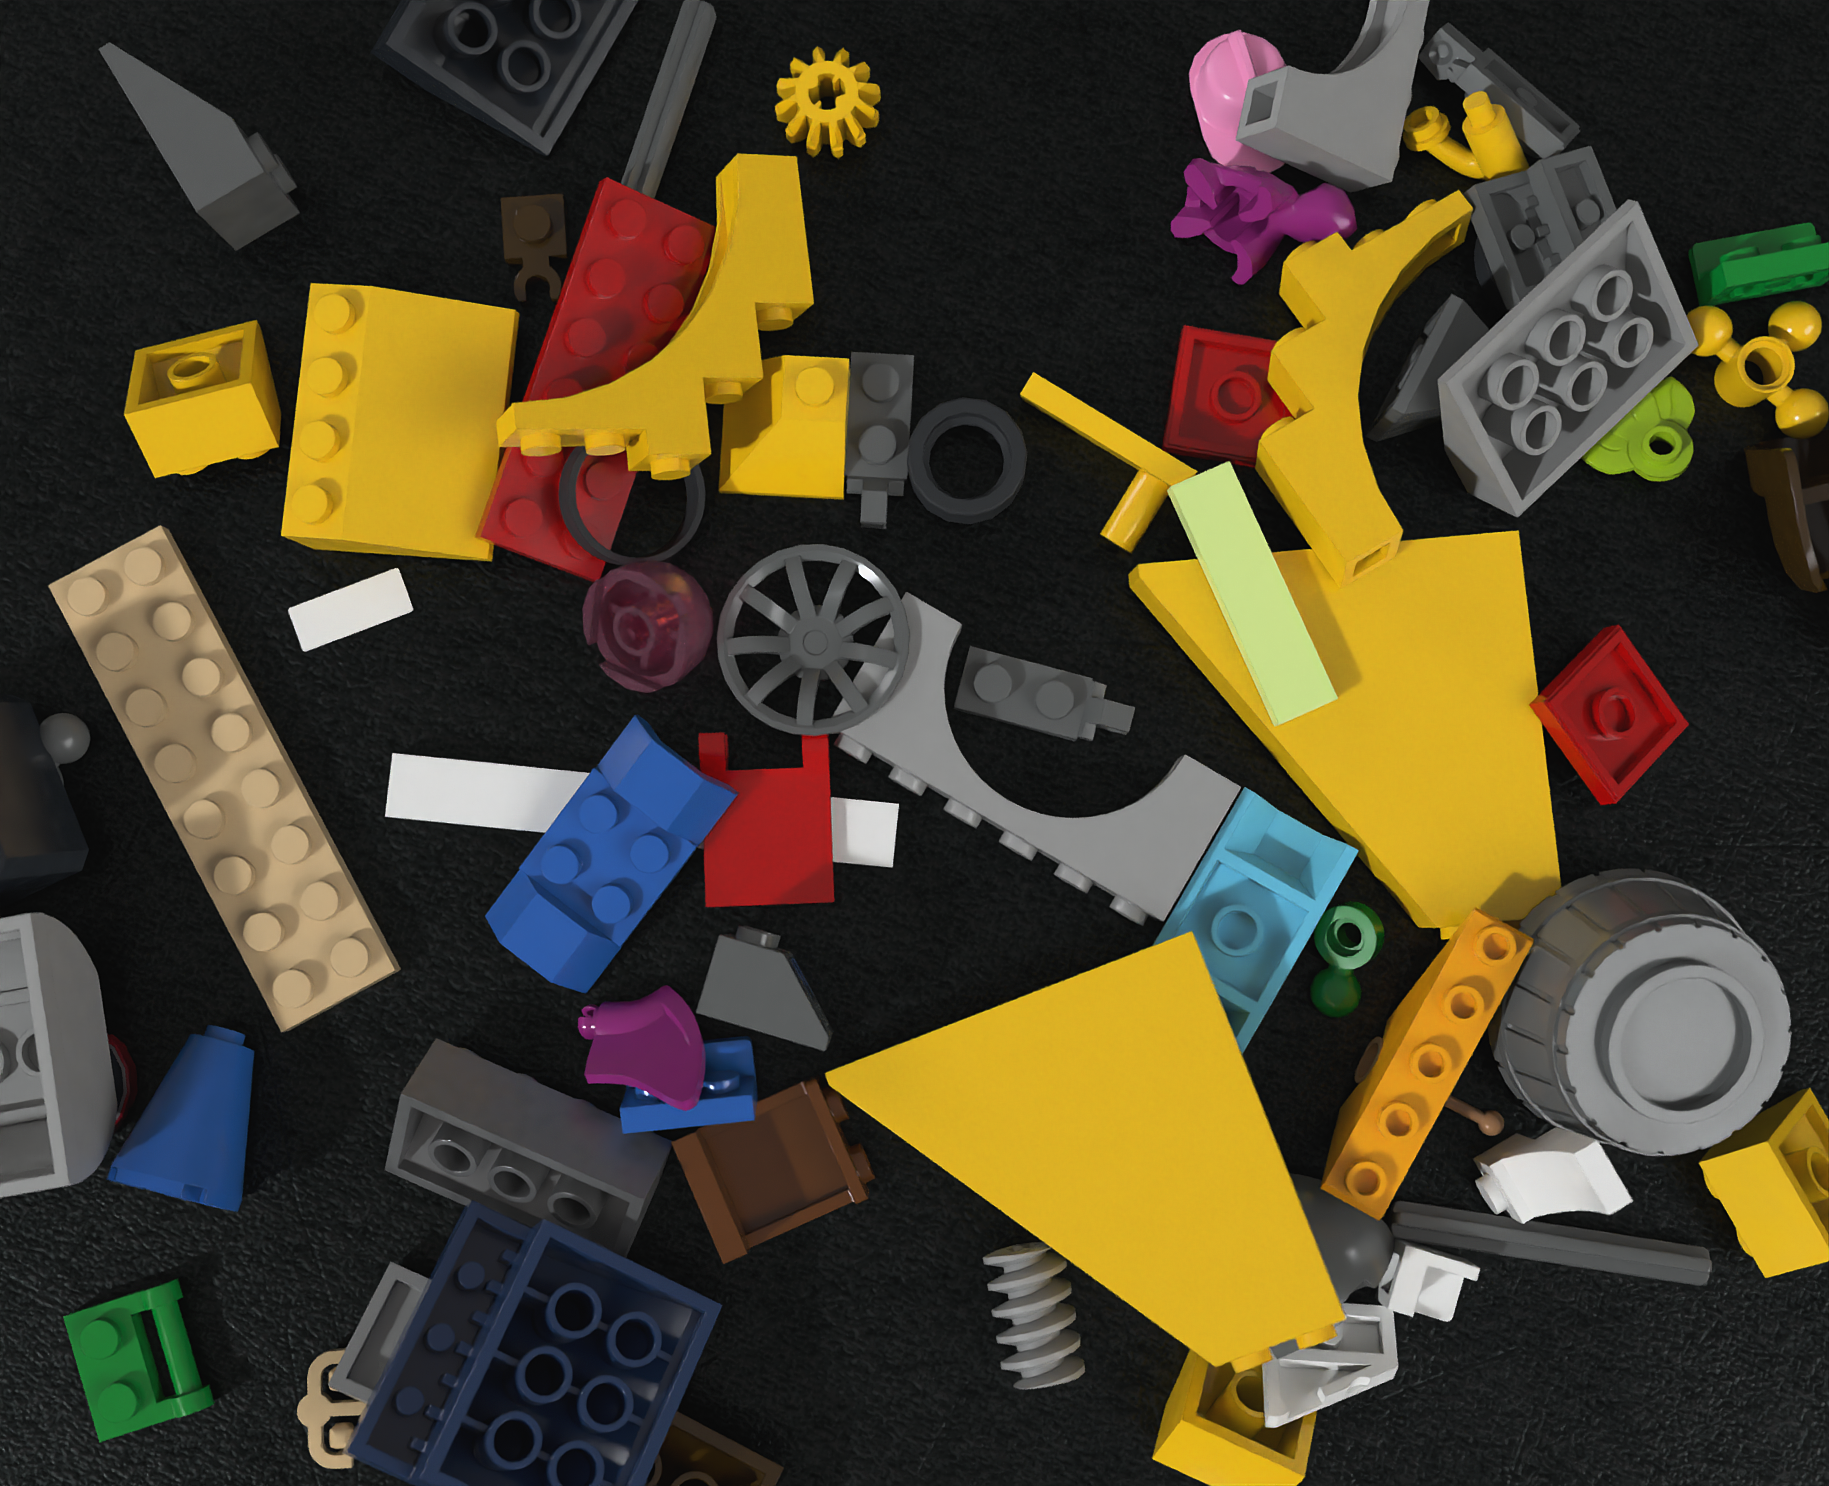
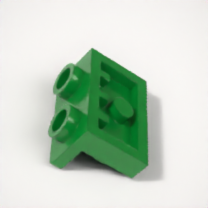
[1688,223,1829,306]

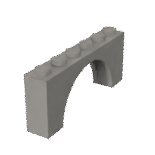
[1236,0,1429,193]
[832,592,1241,926]

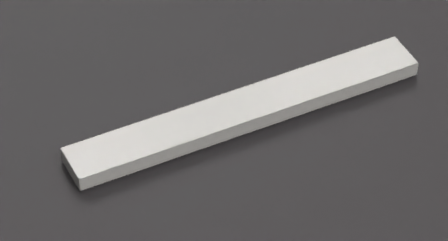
[385,753,899,868]

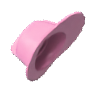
[1189,30,1286,173]

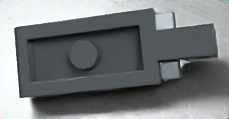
[1418,22,1580,159]
[844,352,914,529]
[954,646,1135,741]

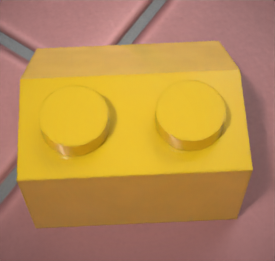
[124,320,281,478]
[1699,1088,1829,1278]
[1152,1349,1317,1486]

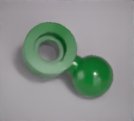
[1310,902,1384,1018]

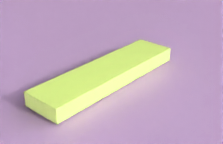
[1167,461,1338,727]

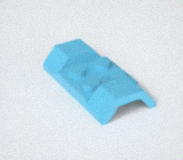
[1153,787,1359,1054]

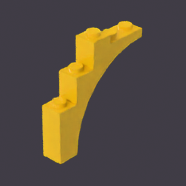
[496,153,814,480]
[1255,190,1473,589]

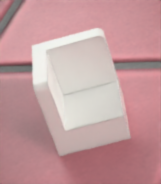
[1374,1239,1480,1322]

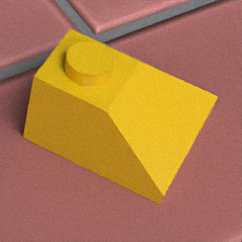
[719,355,850,500]

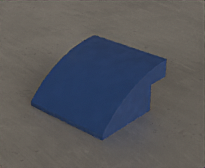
[342,1200,722,1486]

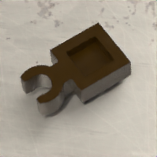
[501,193,571,308]

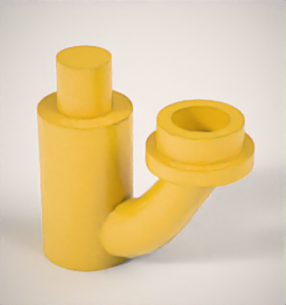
[1403,91,1530,181]

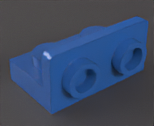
[620,1036,758,1134]

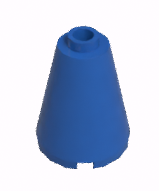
[107,1025,255,1212]

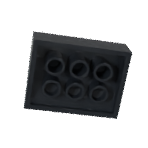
[371,0,638,156]

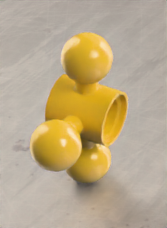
[1686,301,1829,439]

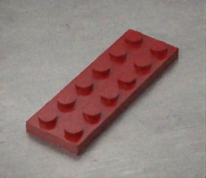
[475,177,716,582]

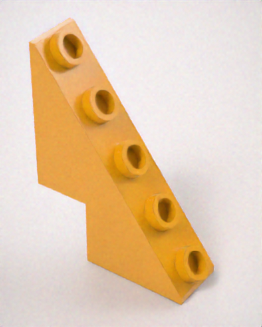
[1320,907,1534,1221]

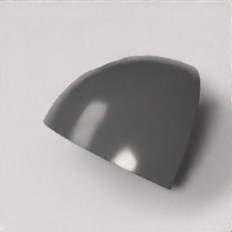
[1270,1173,1395,1359]

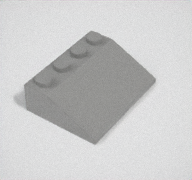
[1438,199,1699,518]

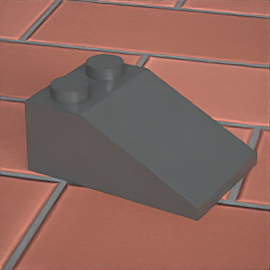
[99,42,300,251]

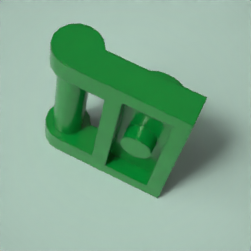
[63,1278,215,1443]

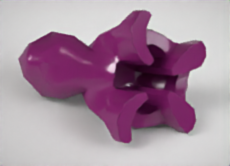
[1171,158,1357,285]

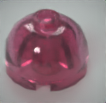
[582,559,713,693]

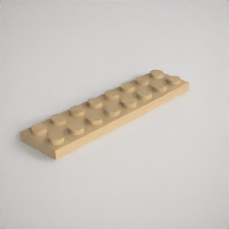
[48,525,401,1032]

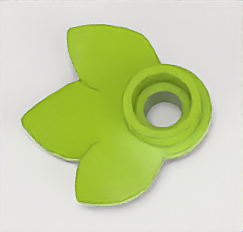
[1581,376,1695,482]

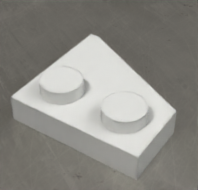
[1262,1303,1398,1428]

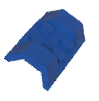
[485,714,739,994]

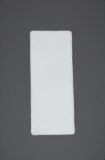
[288,568,413,651]

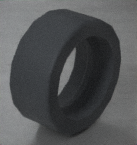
[907,397,1027,524]

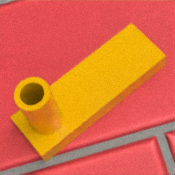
[1020,372,1198,553]

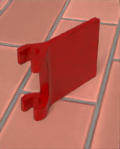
[699,732,835,907]

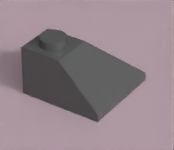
[1366,294,1489,442]

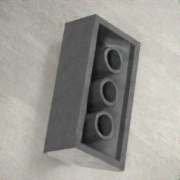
[385,1038,672,1258]

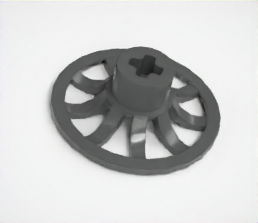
[717,544,910,736]

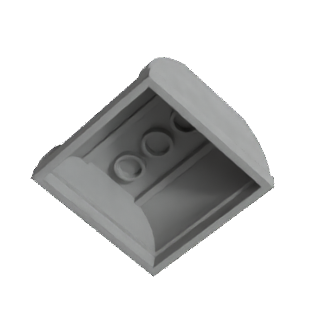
[0,913,117,1197]

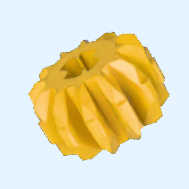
[775,46,881,159]

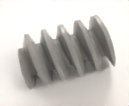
[983,1241,1085,1389]

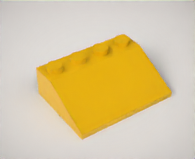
[281,283,520,561]

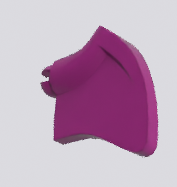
[578,985,706,1111]

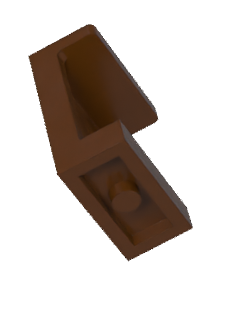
[671,1074,875,1264]

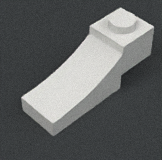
[1473,1127,1633,1224]

